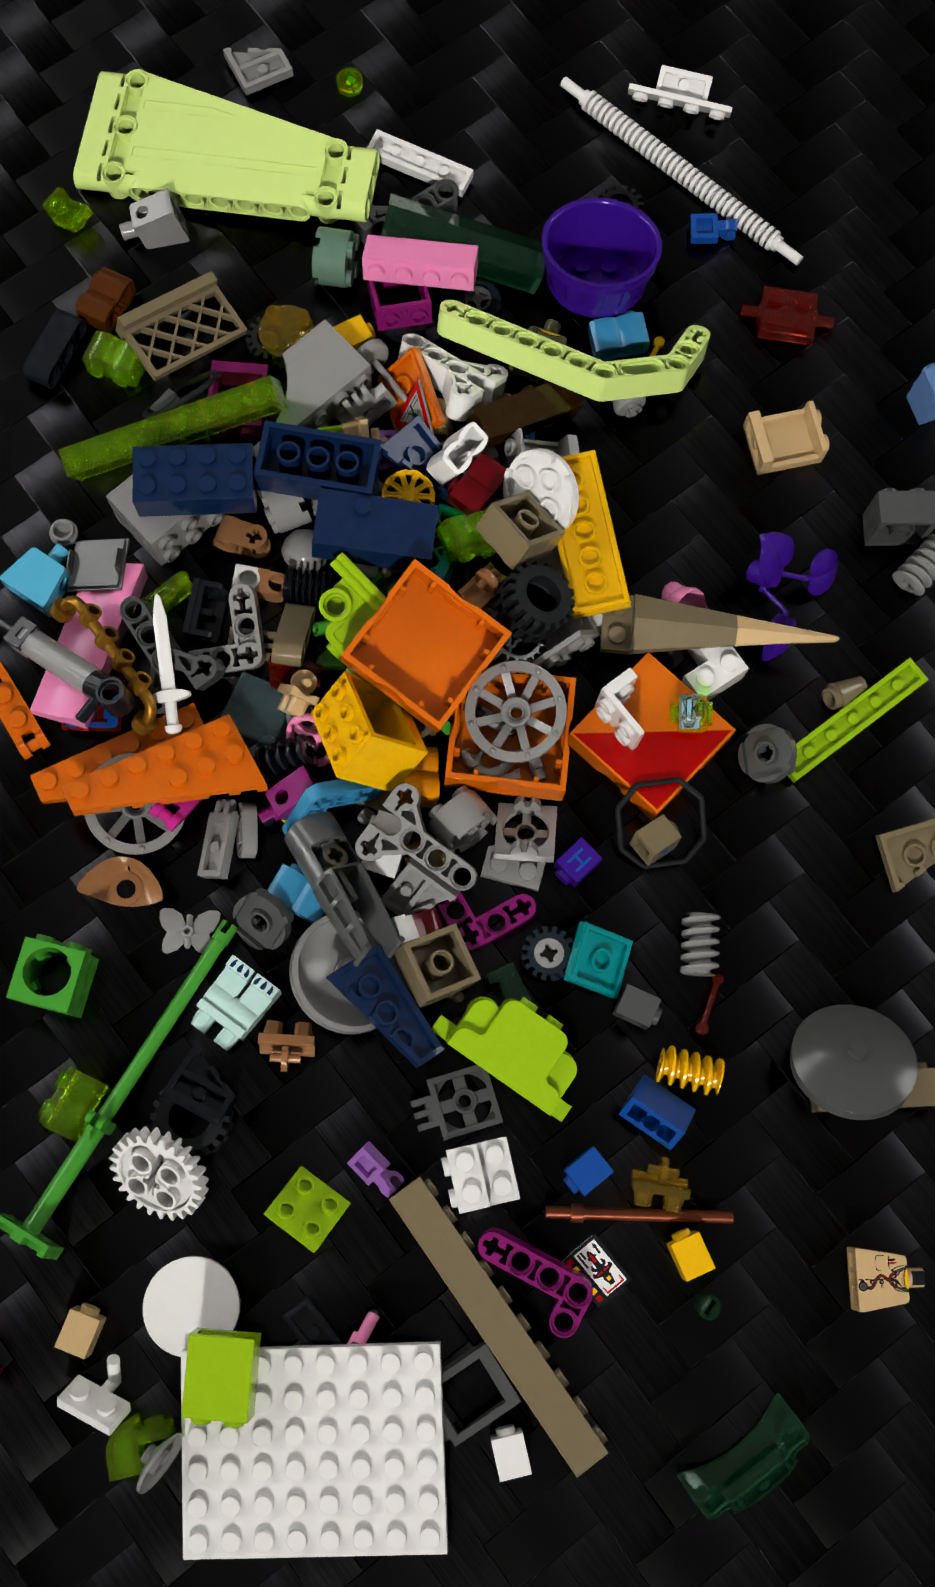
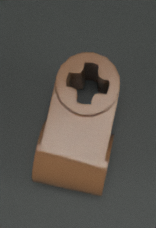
[213,515,271,559]

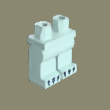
[191,955,282,1051]

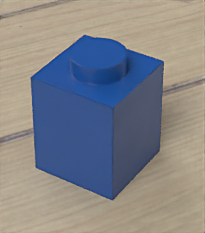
[563,1146,614,1196]

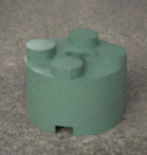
[312,226,360,288]

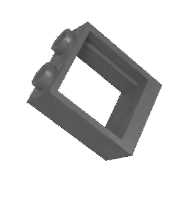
[442,1340,521,1447]

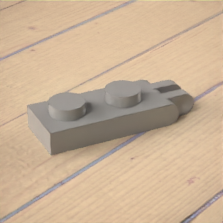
[197,799,239,879]

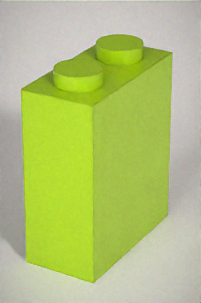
[181,1328,261,1428]

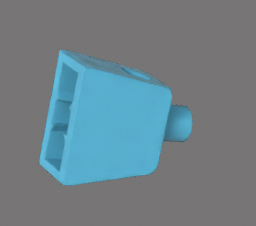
[0,543,69,617]

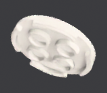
[503,448,579,531]
[143,1256,240,1357]

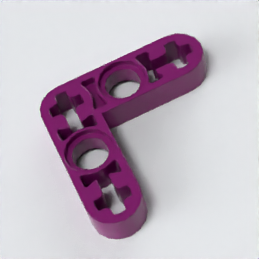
[436,891,536,952]

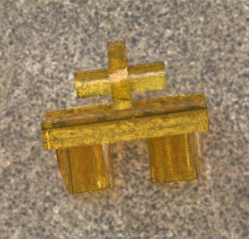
[631,1157,691,1213]

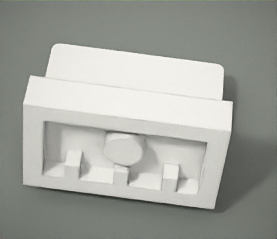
[595,668,645,750]

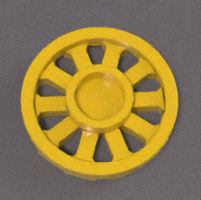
[381,469,435,505]

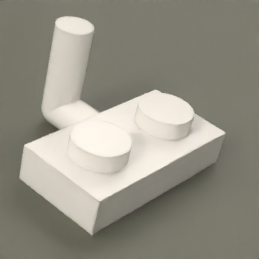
[57,1354,131,1436]

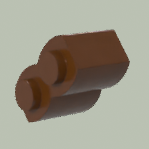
[76,267,136,334]

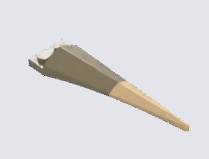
[599,594,840,655]

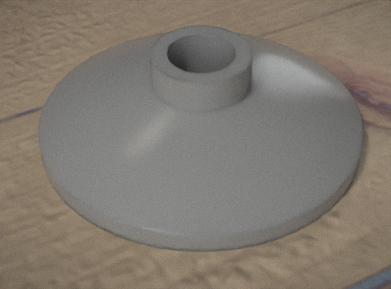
[136,1432,184,1494]

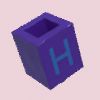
[554,837,603,888]

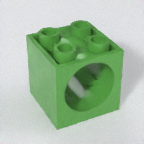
[6,934,99,1018]

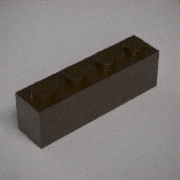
[466,381,584,450]

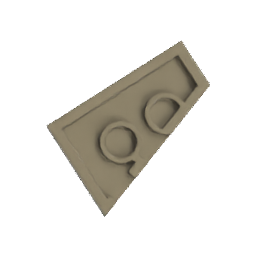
[875,818,935,892]

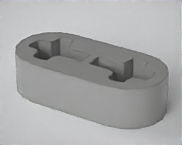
[236,802,258,858]

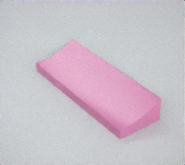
[30,563,148,730]

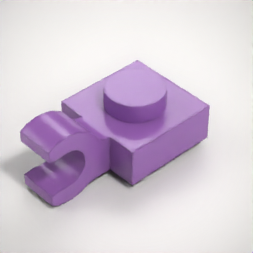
[347,1141,405,1198]

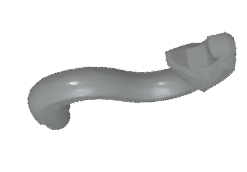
[461,748,548,783]

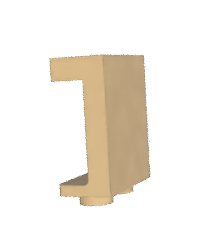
[743,401,829,475]

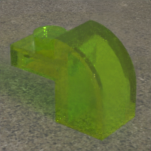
[106,1413,176,1482]

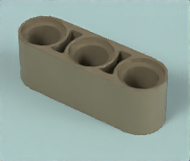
[271,602,316,668]

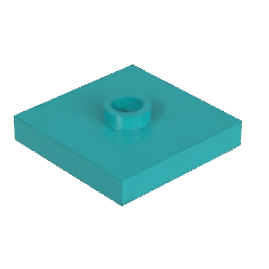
[563,922,633,999]

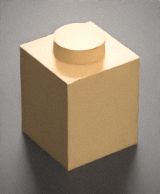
[54,1303,107,1359]

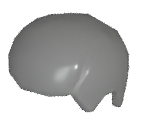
[281,529,327,574]

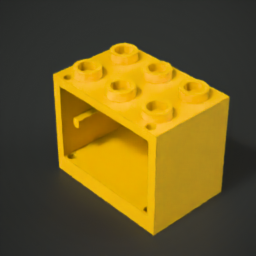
[311,671,428,792]

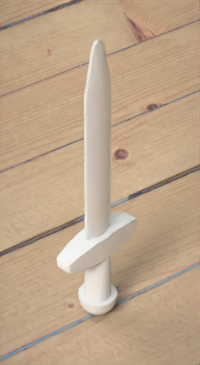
[152,594,192,735]

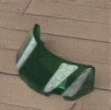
[676,1393,811,1520]

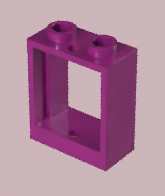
[366,280,432,331]
[205,360,271,441]

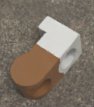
[232,564,285,603]

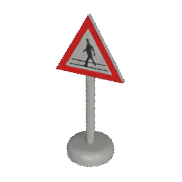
[357,339,434,434]

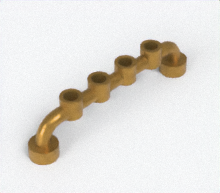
[49,595,158,736]

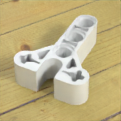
[398,333,508,421]

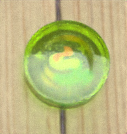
[336,68,363,97]

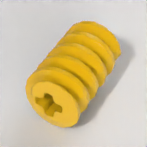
[656,1045,725,1095]

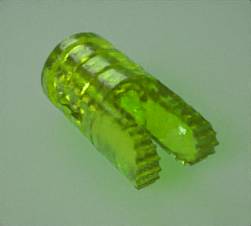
[142,571,193,614]

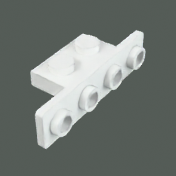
[628,65,733,120]

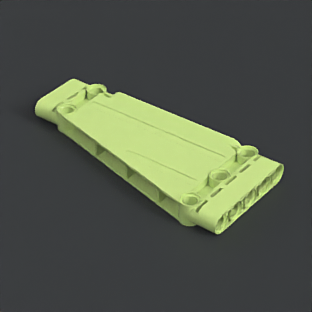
[73,69,380,224]

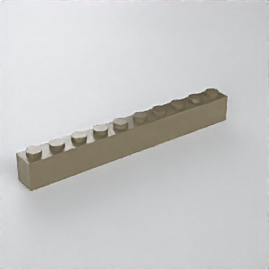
[389,1176,608,1478]

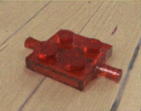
[740,286,835,346]

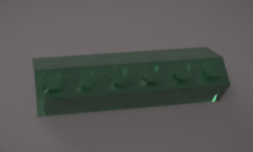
[380,194,546,294]

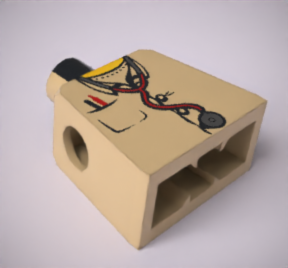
[847,1247,925,1312]

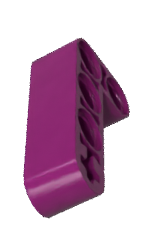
[478,1227,593,1338]

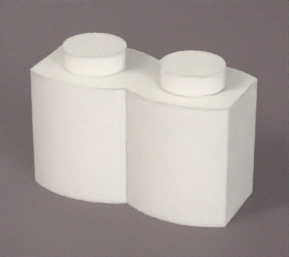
[426,422,488,485]

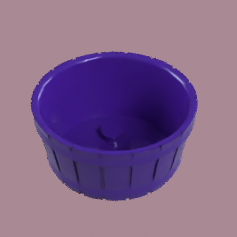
[542,197,662,318]

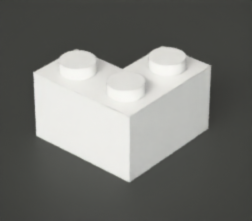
[682,646,749,703]

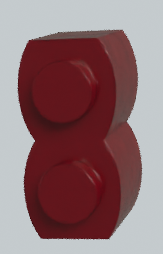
[447,452,506,522]

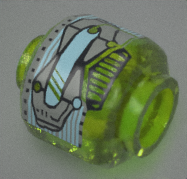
[670,694,713,733]

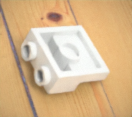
[441,1136,520,1214]

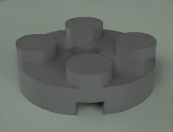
[738,724,797,784]
[233,888,294,950]

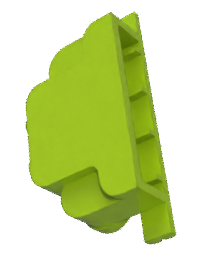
[319,552,387,676]
[431,996,577,1122]

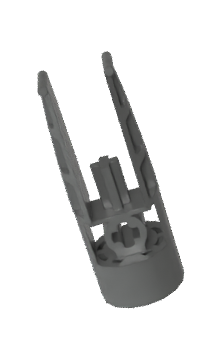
[284,811,405,967]

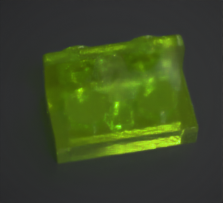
[39,1065,109,1143]

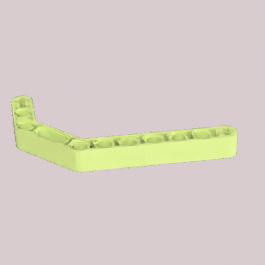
[437,300,711,402]

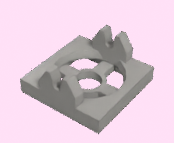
[494,795,557,863]

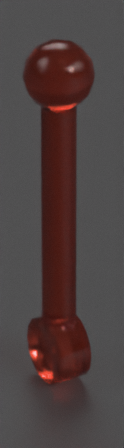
[695,973,724,1035]

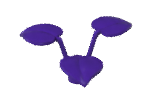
[746,532,838,661]

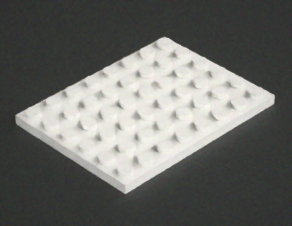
[181,1341,448,1560]

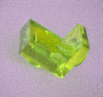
[42,187,93,232]

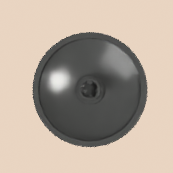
[790,1005,918,1120]

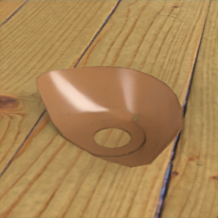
[77,856,163,907]

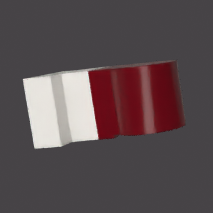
[391,908,444,945]

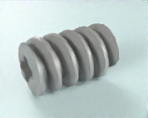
[892,534,935,596]
[680,912,720,976]

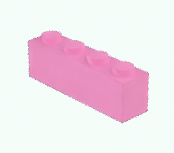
[362,235,478,291]

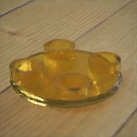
[258,305,314,358]

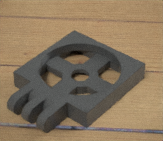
[410,1065,503,1141]

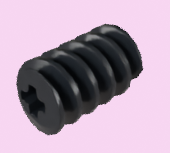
[253,734,318,784]

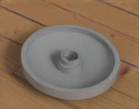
[289,911,409,1034]

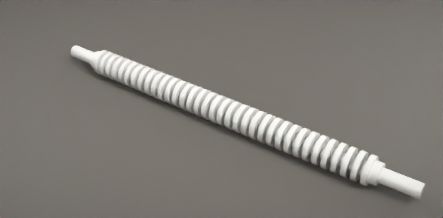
[560,77,803,266]

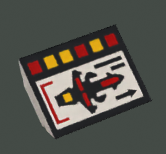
[562,1234,632,1308]

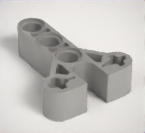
[355,784,477,891]

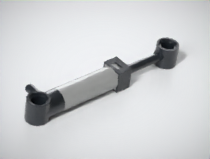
[0,615,135,723]

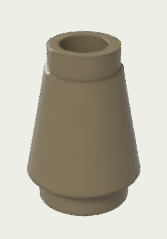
[822,676,868,710]

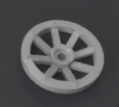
[465,661,567,763]
[84,753,185,855]

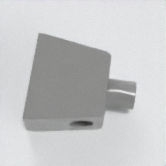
[119,188,190,249]

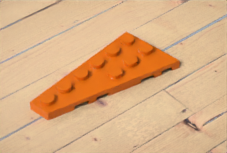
[30,702,204,804]
[60,714,268,816]

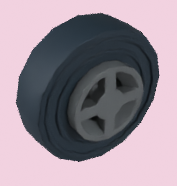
[454,279,502,317]

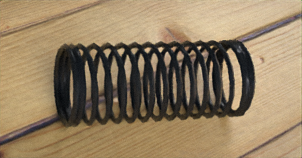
[282,565,373,607]

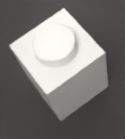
[490,1424,532,1482]

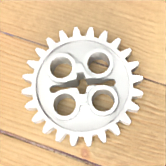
[109,1126,209,1221]

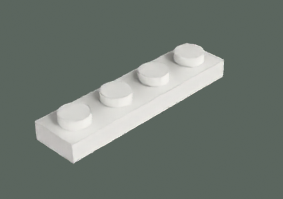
[367,129,474,197]

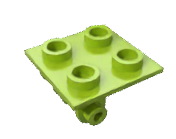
[263,1166,351,1253]

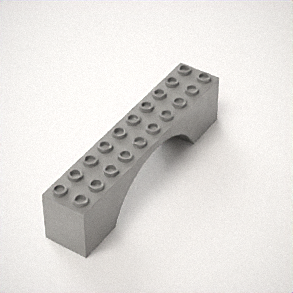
[106,320,372,567]

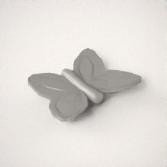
[159,908,221,954]

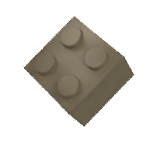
[475,491,565,570]
[393,923,481,1009]

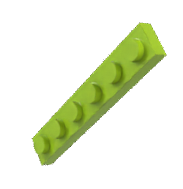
[787,658,929,783]

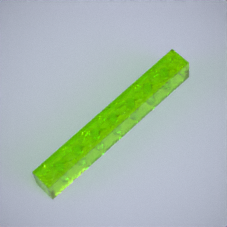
[58,375,288,480]

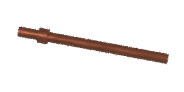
[545,1203,734,1224]

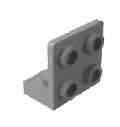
[533,616,601,669]

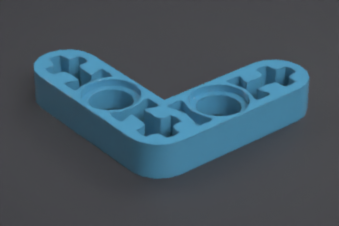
[282,779,384,835]

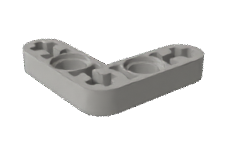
[189,584,266,674]

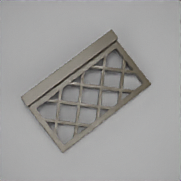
[116,271,247,381]

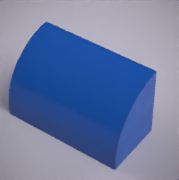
[619,1074,696,1150]

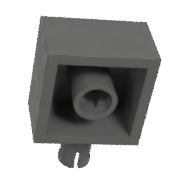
[862,488,935,546]

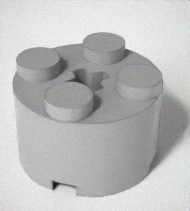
[257,490,312,534]
[428,785,497,853]

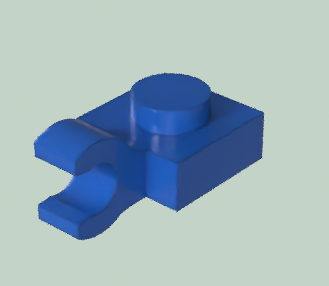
[690,213,737,244]

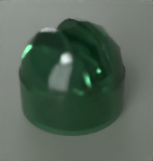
[695,1293,722,1320]

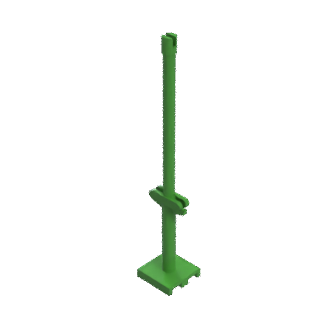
[0,919,237,1260]

